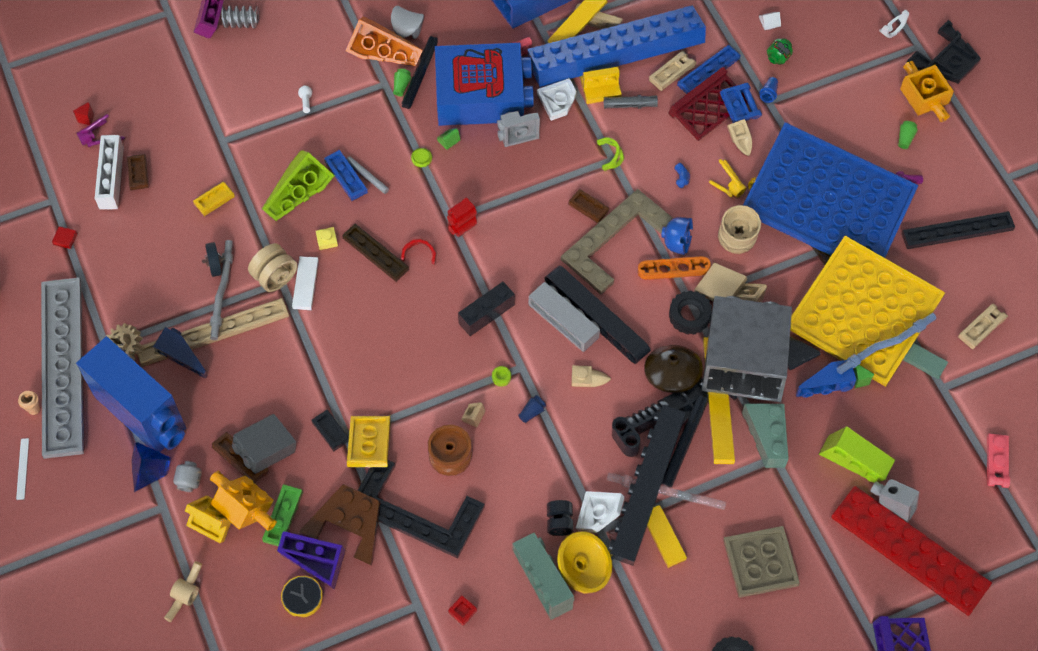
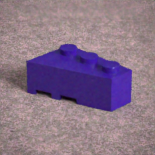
[277,531,346,590]

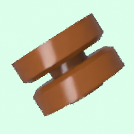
[428,425,472,476]

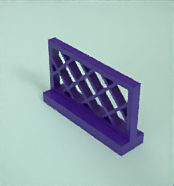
[873,616,931,651]

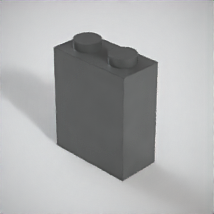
[232,414,296,474]

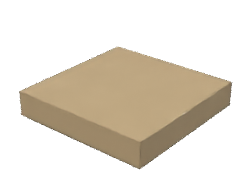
[695,263,747,302]

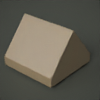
[462,402,485,427]

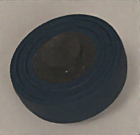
[202,242,225,277]

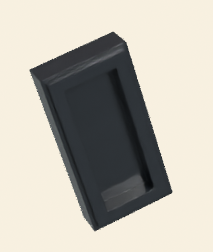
[311,409,349,452]

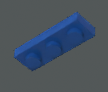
[324,150,368,201]

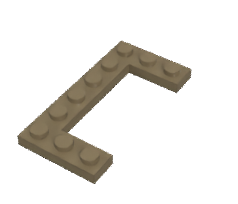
[561,189,673,294]

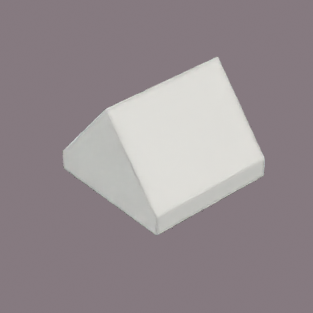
[759,12,781,30]

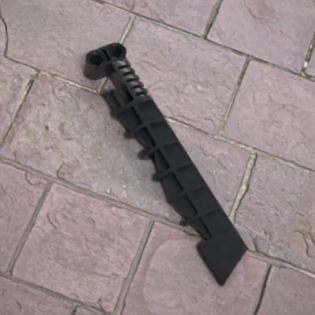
[612,337,821,457]

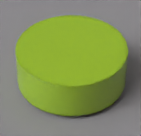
[492,366,511,387]

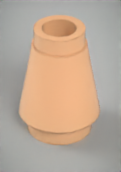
[18,391,40,415]

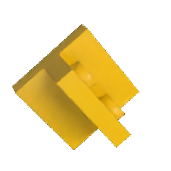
[579,67,622,104]
[185,495,231,543]

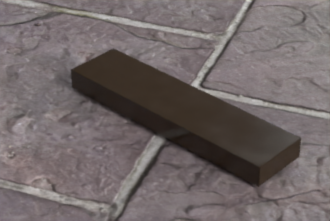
[342,224,409,282]

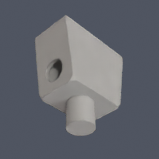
[871,479,920,523]

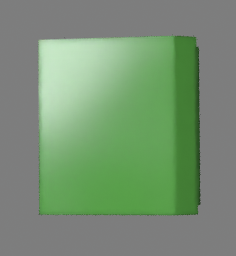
[437,128,460,150]
[854,365,874,388]

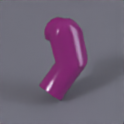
[895,171,923,184]

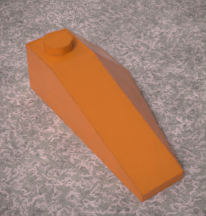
[346,16,423,66]

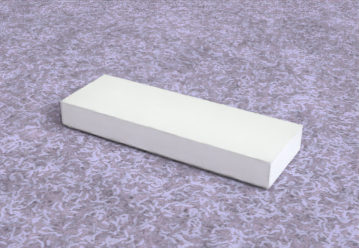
[292,256,319,310]

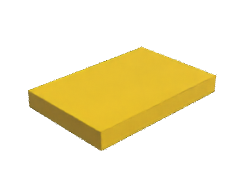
[347,416,390,467]

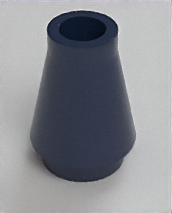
[518,395,547,424]

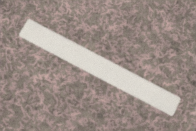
[16,438,29,500]

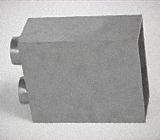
[702,296,792,402]

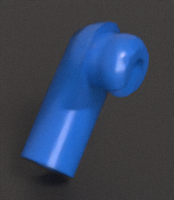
[674,163,690,188]

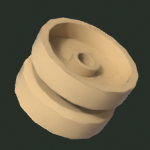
[248,243,297,292]

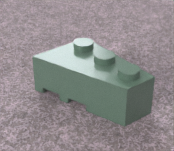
[742,404,789,468]

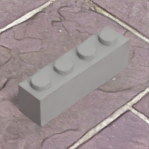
[528,282,600,352]

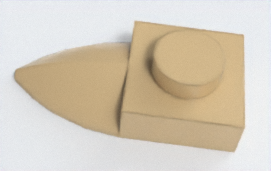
[727,119,752,156]
[572,365,611,387]

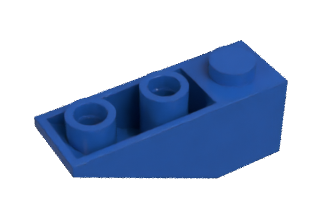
[796,360,856,398]

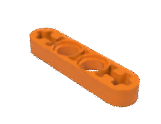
[637,256,711,280]

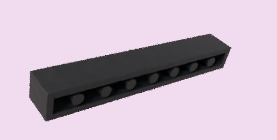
[608,405,686,566]

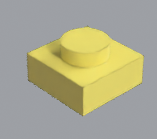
[316,227,338,250]

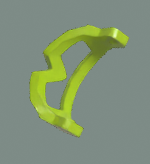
[597,137,624,171]

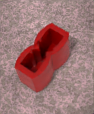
[447,197,477,237]

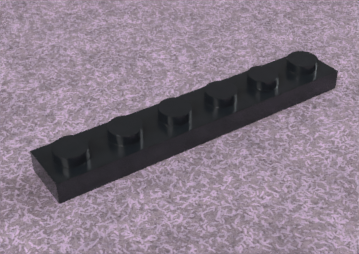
[901,211,1015,249]

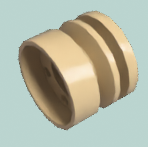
[718,205,761,254]

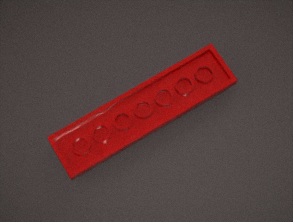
[831,486,992,616]

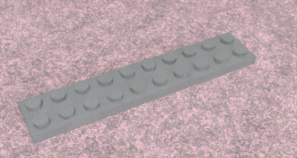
[41,277,84,459]

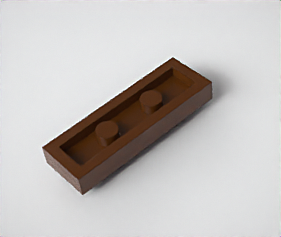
[212,432,268,483]

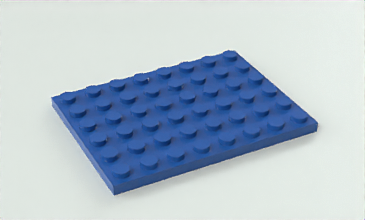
[743,122,918,258]

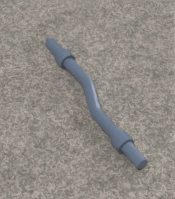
[836,313,936,374]

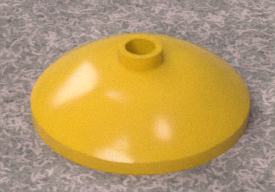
[557,531,612,593]

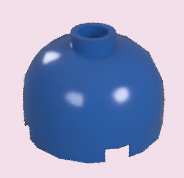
[661,217,693,255]

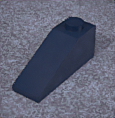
[153,327,208,379]

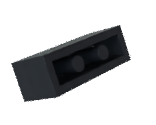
[458,282,515,336]

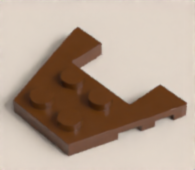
[300,484,381,565]

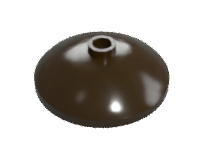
[644,345,703,393]

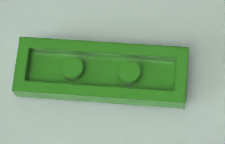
[262,484,303,546]

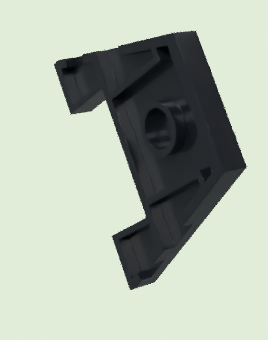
[907,20,981,84]

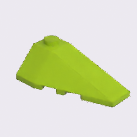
[262,150,335,221]

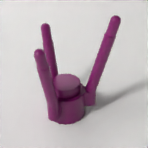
[77,114,125,147]

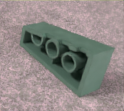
[512,533,575,620]

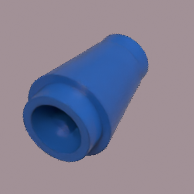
[759,77,778,103]

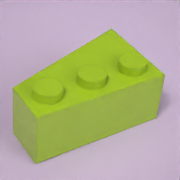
[819,426,895,483]

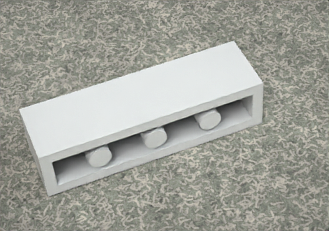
[95,135,124,210]

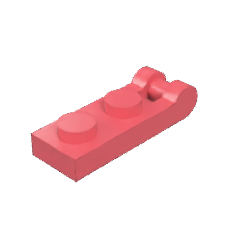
[987,433,1010,488]

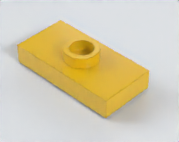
[193,181,235,216]

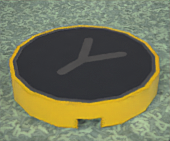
[281,576,323,617]

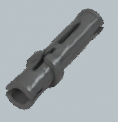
[604,94,658,109]

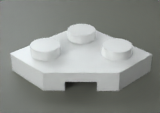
[537,78,577,120]
[576,491,625,533]

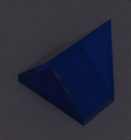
[131,442,171,492]

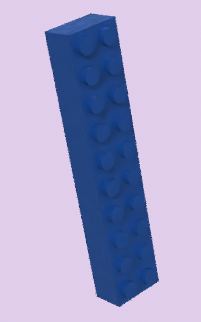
[527,5,706,87]

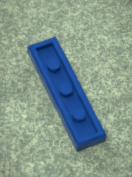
[677,45,741,94]

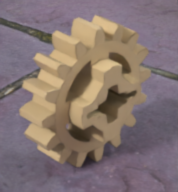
[106,323,143,360]

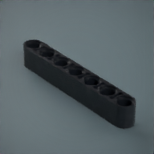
[544,265,651,364]

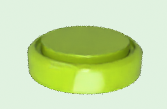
[411,148,432,167]

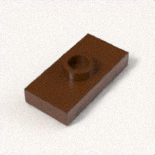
[127,154,149,190]
[568,189,609,223]

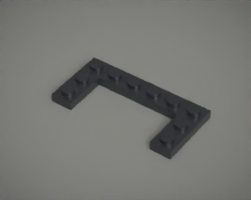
[357,460,485,559]

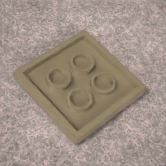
[723,526,800,598]

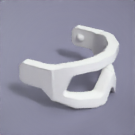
[879,10,909,38]

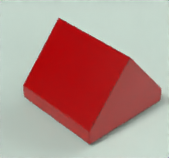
[73,102,94,125]

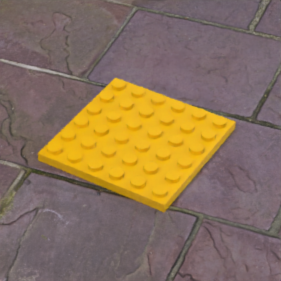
[790,236,945,387]

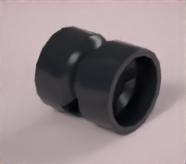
[547,500,574,536]

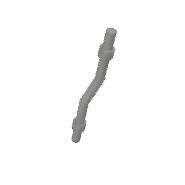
[210,240,233,340]

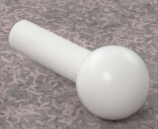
[298,86,312,113]

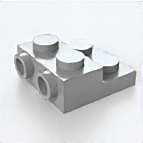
[497,111,540,147]

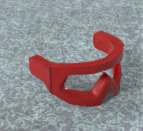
[401,239,437,264]

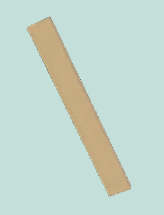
[138,298,289,367]

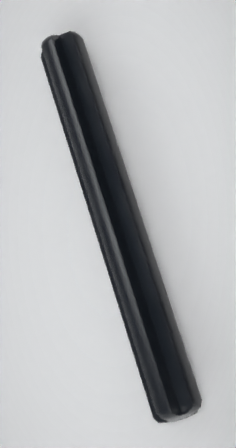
[402,36,438,109]
[662,395,708,487]

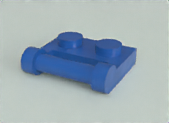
[720,83,762,123]

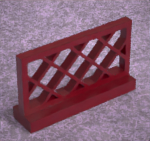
[668,67,747,141]

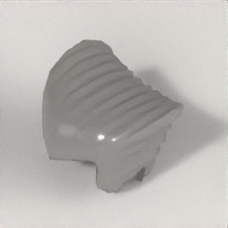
[391,6,424,39]

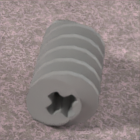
[221,6,259,28]

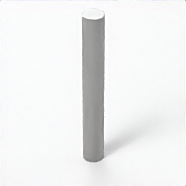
[346,156,389,194]

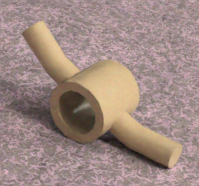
[164,561,202,622]

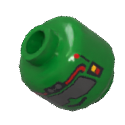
[767,38,793,65]

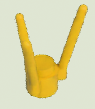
[709,159,747,198]

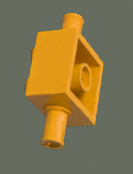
[900,61,954,122]
[210,470,277,531]

